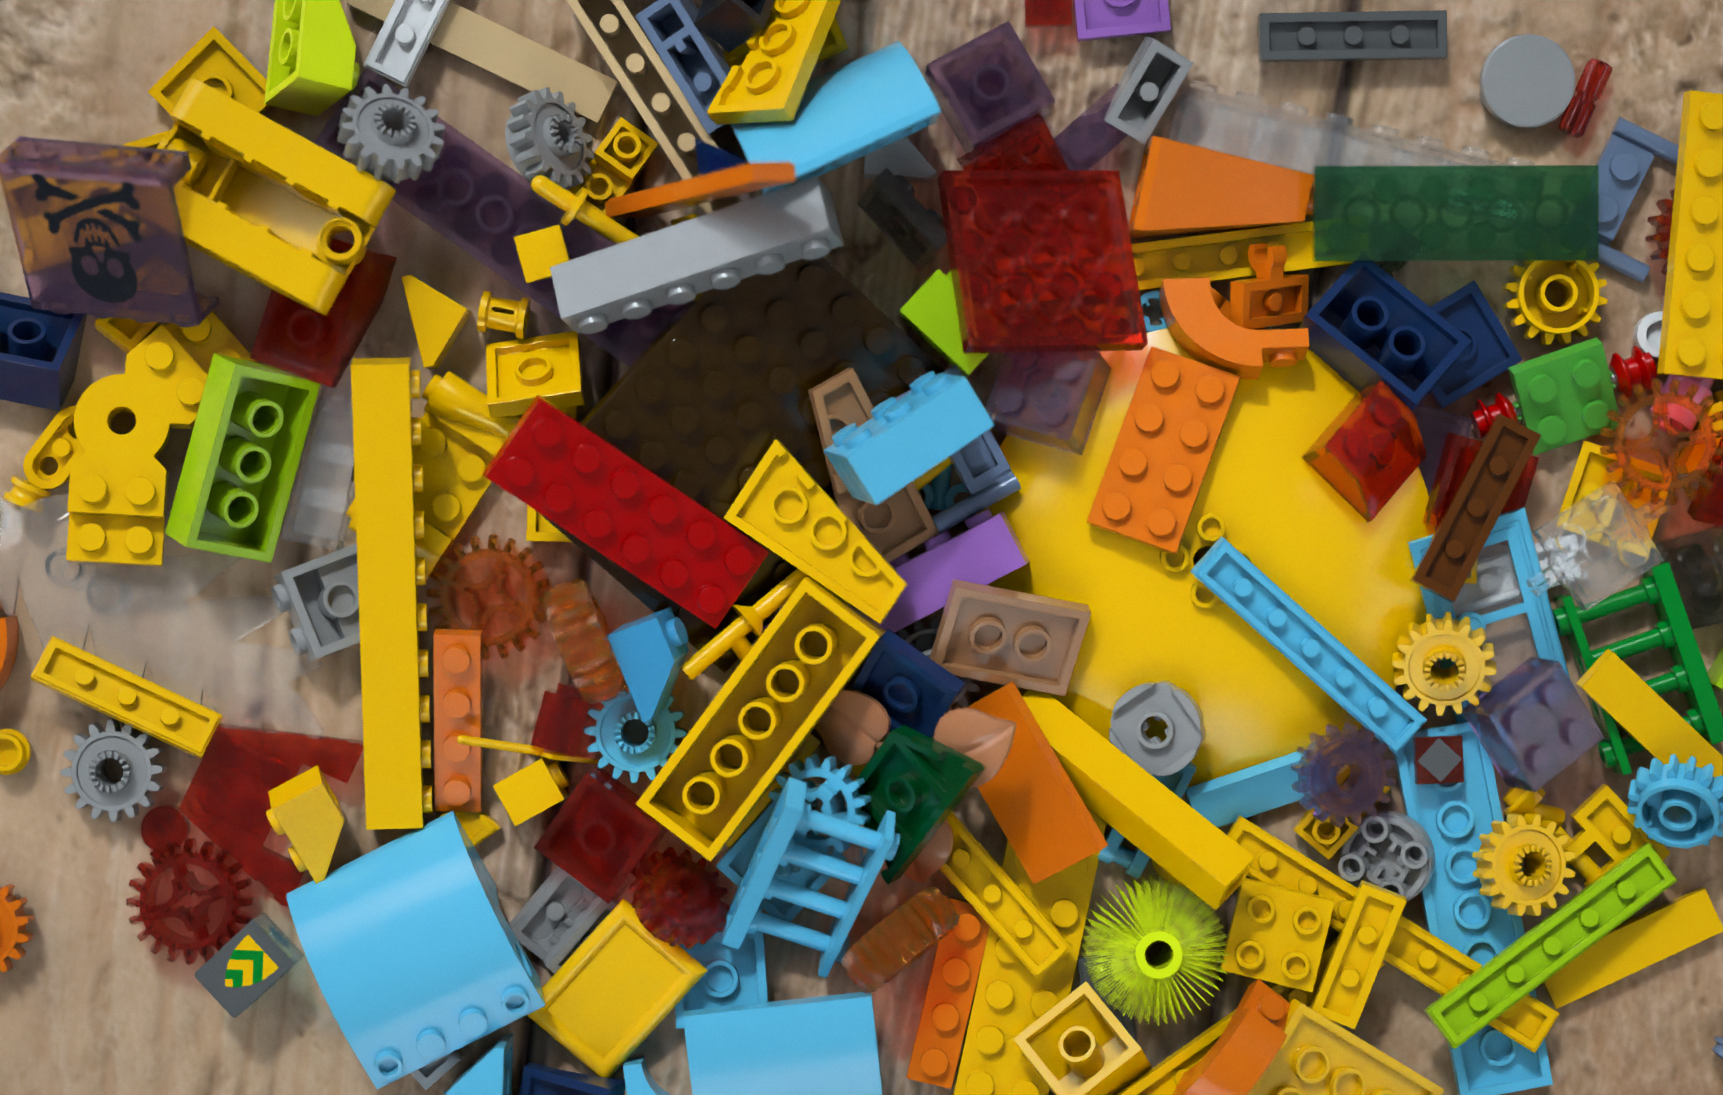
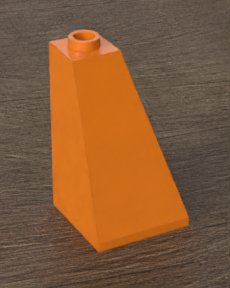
[1126,136,1319,238]

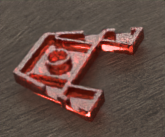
[178,723,364,907]

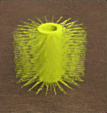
[1081,875,1230,1026]

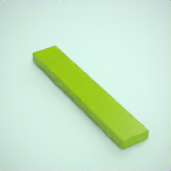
[1424,843,1677,1049]

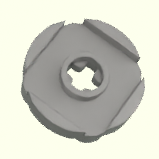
[1109,681,1205,776]

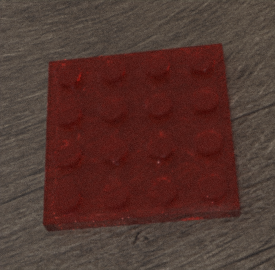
[937,170,1148,353]

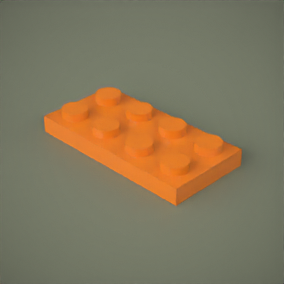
[1087,346,1241,555]

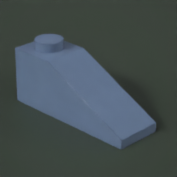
[635,0,730,135]

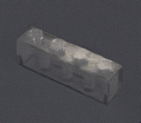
[281,355,355,550]

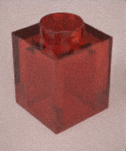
[530,683,594,757]

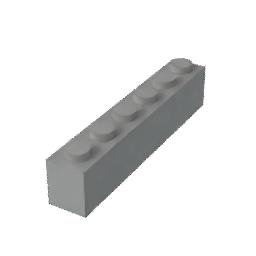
[550,177,843,334]

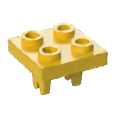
[1220,878,1335,993]

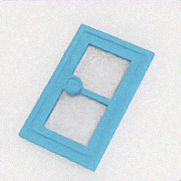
[1407,507,1573,723]

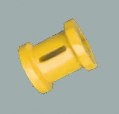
[477,290,531,339]

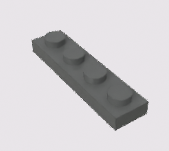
[1258,10,1447,62]

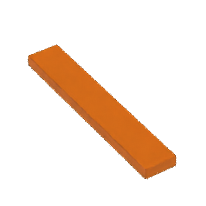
[605,162,796,218]

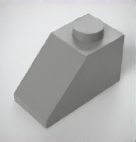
[1104,35,1194,145]

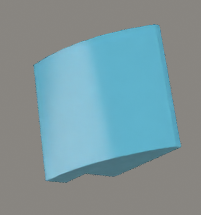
[730,41,941,195]
[683,991,883,1095]

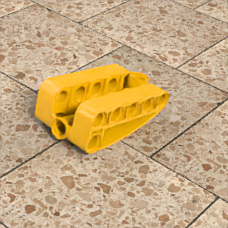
[121,78,396,316]

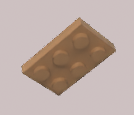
[930,579,1091,696]

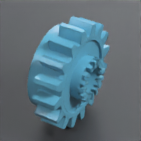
[584,683,688,783]
[1627,754,1723,849]

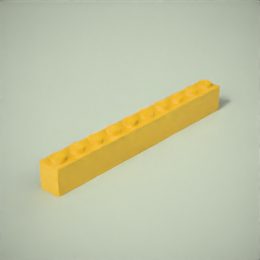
[351,357,433,830]

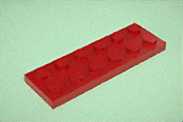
[483,395,770,629]

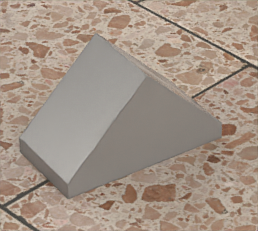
[864,137,937,183]

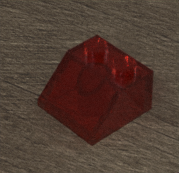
[1302,380,1427,522]

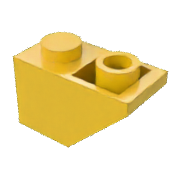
[266,765,344,884]

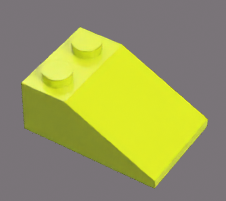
[264,0,359,116]

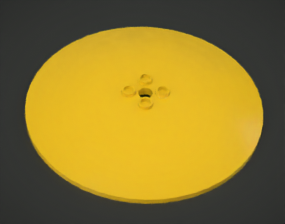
[975,328,1435,788]

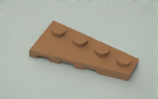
[808,368,939,562]

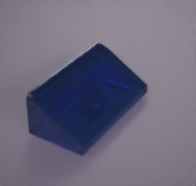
[695,139,748,176]

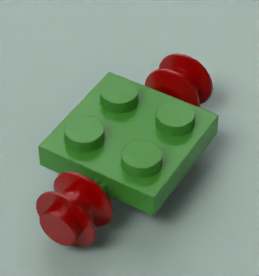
[1470,337,1657,456]

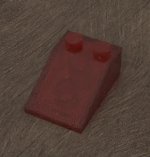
[250,236,397,388]

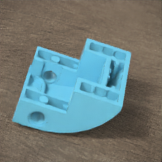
[286,811,545,1089]

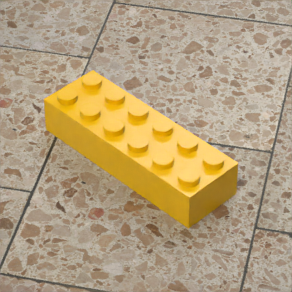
[636,576,886,862]

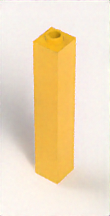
[1021,689,1255,910]

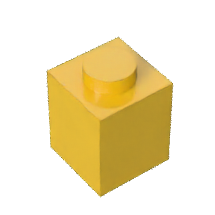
[493,757,570,826]

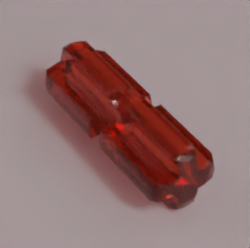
[1559,58,1613,138]

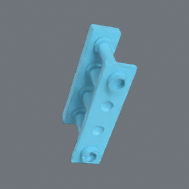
[721,777,900,978]

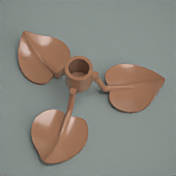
[819,688,1016,883]

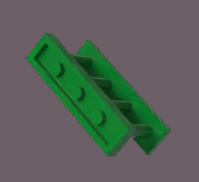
[1552,561,1723,776]

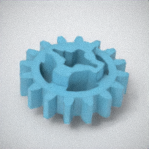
[768,754,871,856]

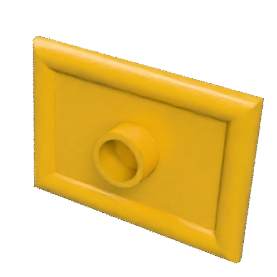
[527,898,708,1078]

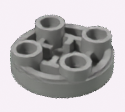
[1479,34,1575,129]
[1338,811,1435,901]

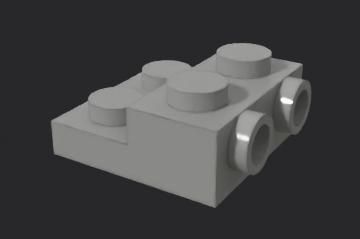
[271,543,360,663]

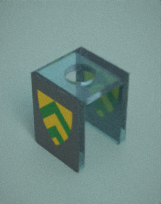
[195,912,305,1018]

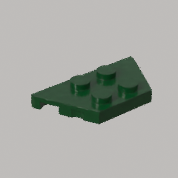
[856,725,985,885]

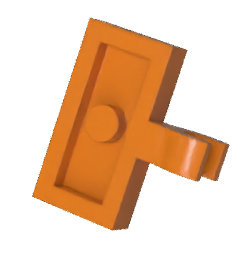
[1230,242,1309,329]

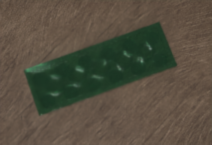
[1313,165,1599,262]

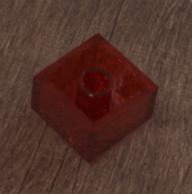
[534,767,668,904]

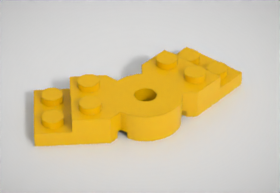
[66,297,258,567]

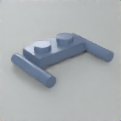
[1558,117,1679,283]
[895,365,1021,534]

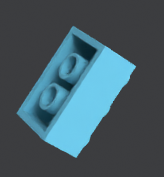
[823,371,995,505]

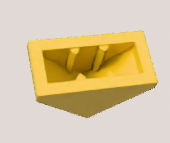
[401,275,472,370]

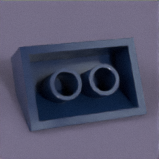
[1298,253,1472,426]
[0,292,87,411]

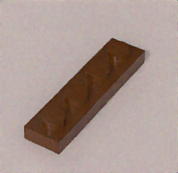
[1410,413,1541,603]

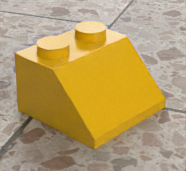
[1013,982,1153,1095]

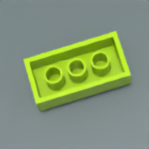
[165,353,321,563]

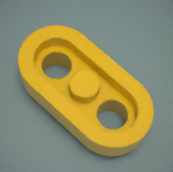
[23,406,85,489]

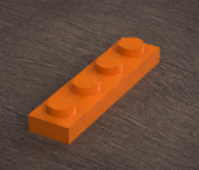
[433,629,483,812]
[906,896,990,1089]

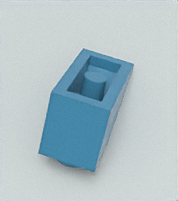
[607,607,689,723]

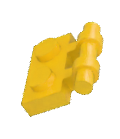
[1553,784,1670,887]

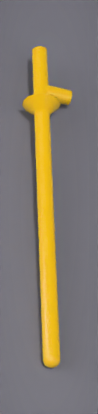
[680,408,1002,681]

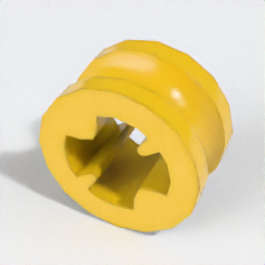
[3,475,52,513]

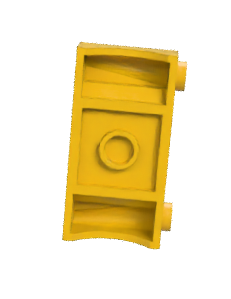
[346,371,522,579]

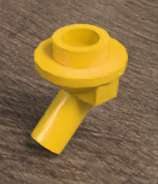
[1502,779,1565,826]

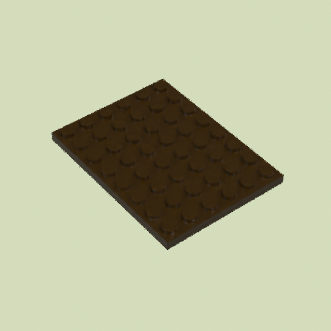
[538,257,945,673]

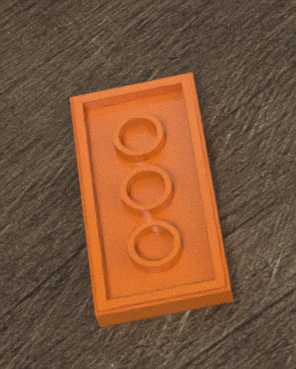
[966,681,1108,884]

